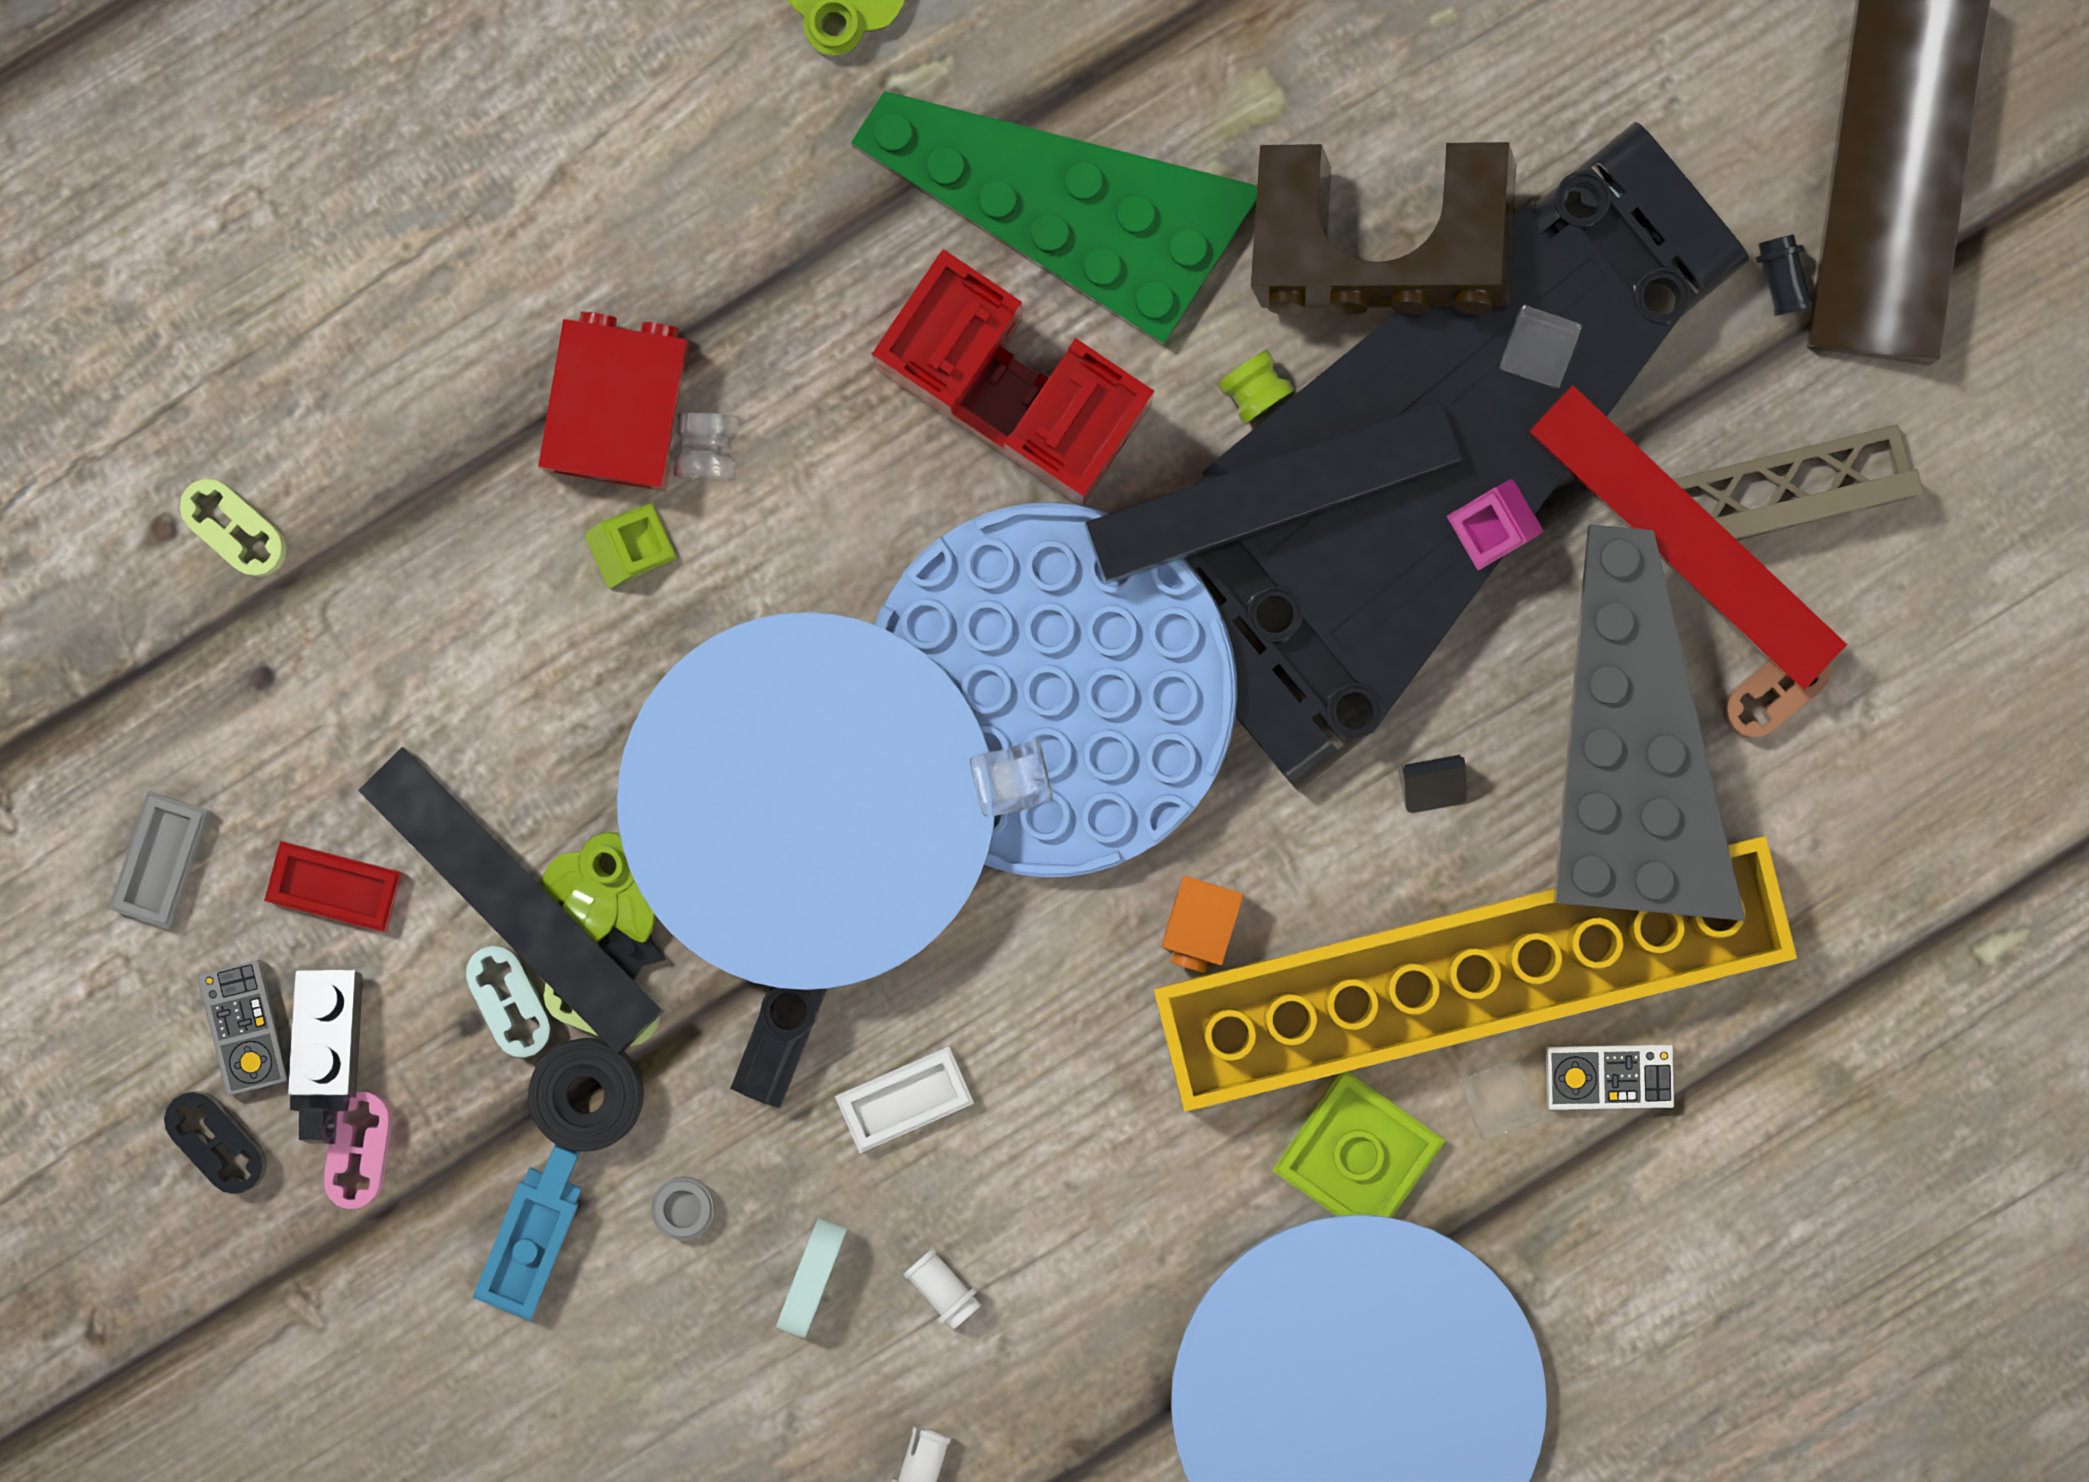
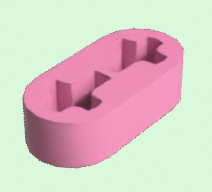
[324,1090,393,1209]

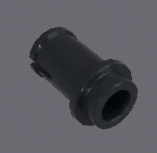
[1755,234,1814,316]

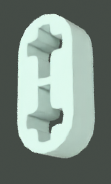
[466,945,553,1058]
[776,1217,848,1339]

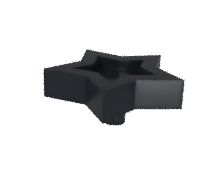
[603,926,667,981]

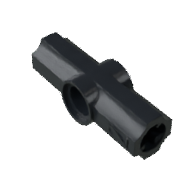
[730,986,828,1108]

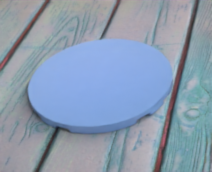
[875,502,1237,877]
[617,612,995,990]
[1171,1213,1547,1482]

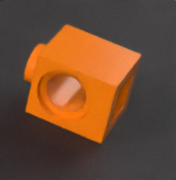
[1161,875,1244,973]

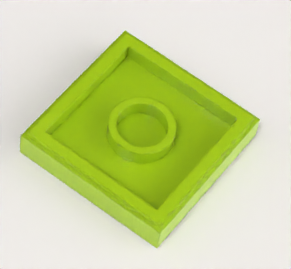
[1271,1071,1446,1217]

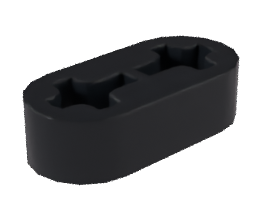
[164,1091,267,1194]

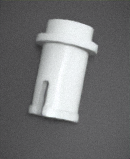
[903,1248,981,1330]
[891,1426,952,1482]

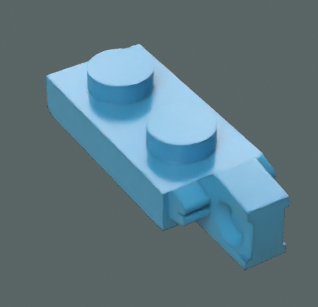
[472,1145,582,1321]

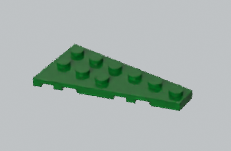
[851,91,1257,346]

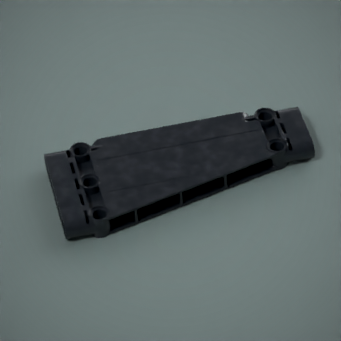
[1184,122,1749,792]

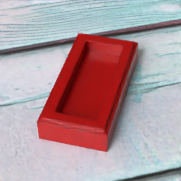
[264,841,403,932]

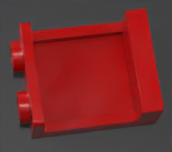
[538,311,691,492]

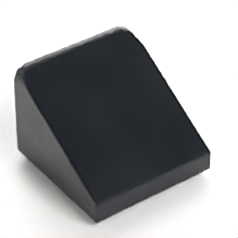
[1398,754,1467,813]

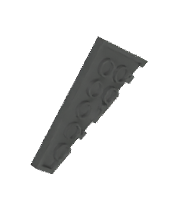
[1553,524,1745,921]

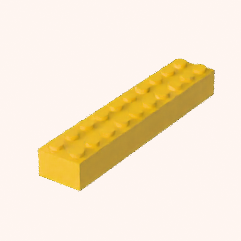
[1152,836,1797,1112]

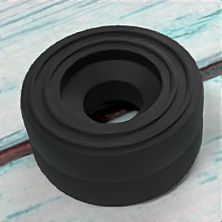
[528,1038,644,1152]

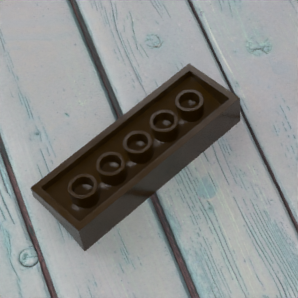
[1806,0,1991,365]

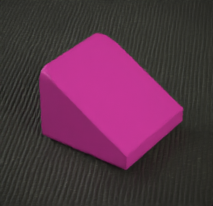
[1446,479,1543,570]

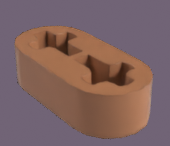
[1723,660,1831,738]

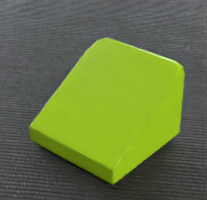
[585,503,677,589]

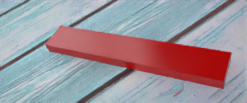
[1528,385,1848,691]

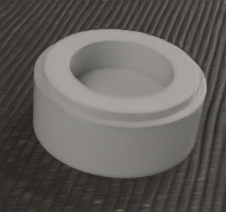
[651,1176,715,1240]

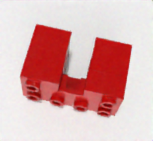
[871,249,1155,505]

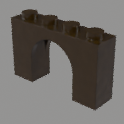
[1251,142,1517,315]

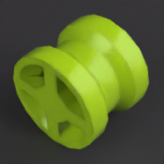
[1217,349,1295,426]

